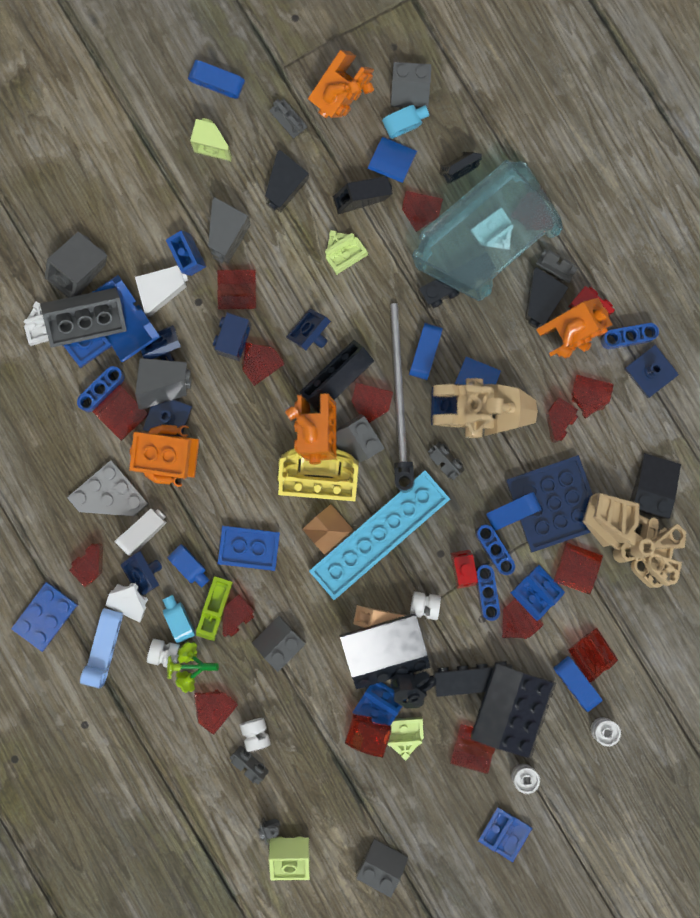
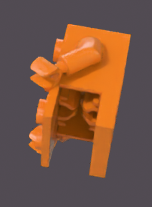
[308,50,374,118]
[536,298,613,359]
[285,394,337,464]
[129,424,199,487]

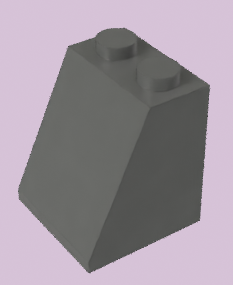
[208,197,251,264]
[45,231,107,298]
[135,358,192,409]

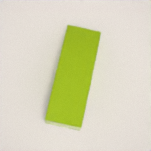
[196,576,233,641]

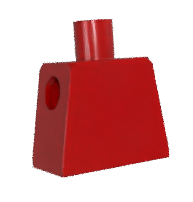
[450,550,478,589]

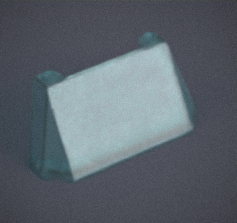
[412,160,563,301]

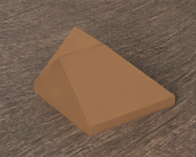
[302,504,354,556]

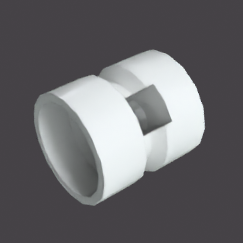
[410,591,441,620]
[147,639,180,668]
[590,717,621,746]
[240,718,271,752]
[511,764,540,794]

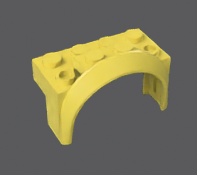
[278,448,359,501]

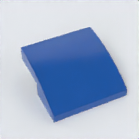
[368,137,417,183]
[455,357,501,385]
[510,565,565,621]
[352,682,407,734]
[478,807,533,862]

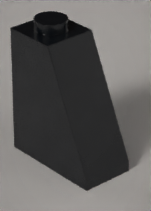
[265,149,309,213]
[333,176,393,214]
[525,267,569,329]

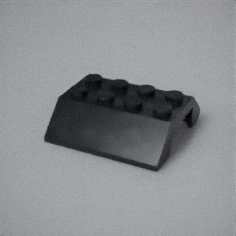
[470,663,556,758]

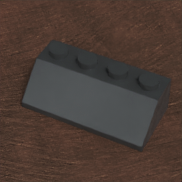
[40,288,126,348]

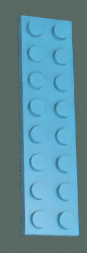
[309,471,450,600]

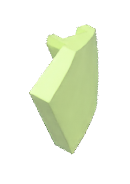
[325,230,368,275]
[385,717,424,760]

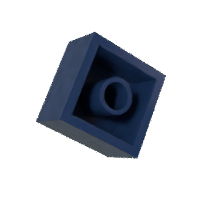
[213,313,252,362]

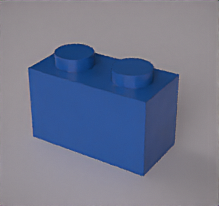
[166,230,207,276]

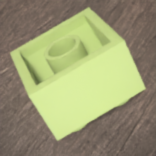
[190,118,232,161]
[269,837,310,880]

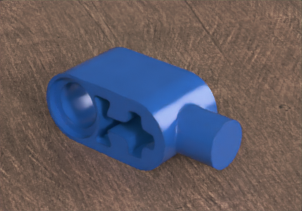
[167,544,210,588]

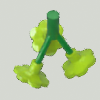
[167,642,219,693]

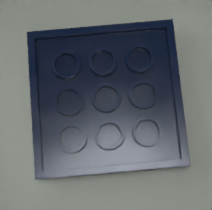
[506,455,593,553]

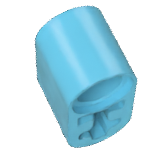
[382,105,429,138]
[163,595,196,643]

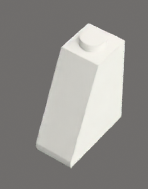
[135,266,188,317]
[115,509,167,555]

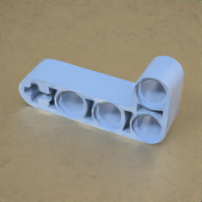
[80,608,123,689]

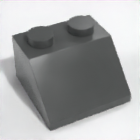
[391,62,431,109]
[336,414,384,463]
[252,616,306,672]
[356,838,408,898]

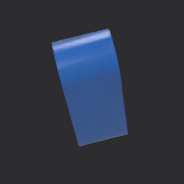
[188,60,245,99]
[409,323,443,380]
[601,323,659,349]
[77,366,125,412]
[486,492,542,531]
[476,525,515,575]
[476,565,500,621]
[553,656,603,713]

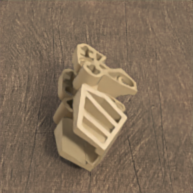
[433,378,538,438]
[583,493,686,588]

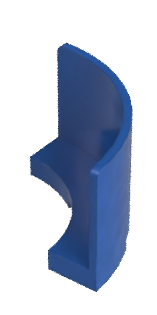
[92,275,160,362]

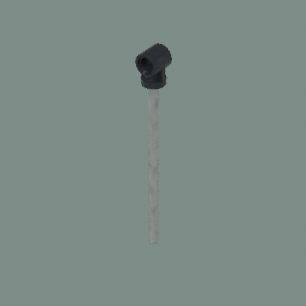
[390,303,415,493]

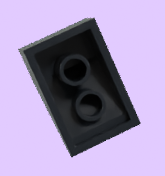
[630,453,681,519]

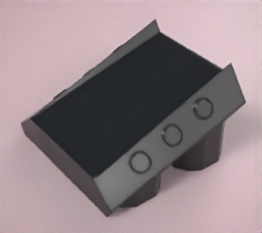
[440,152,482,184]

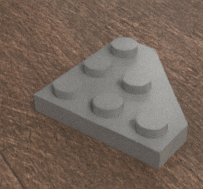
[67,460,149,516]

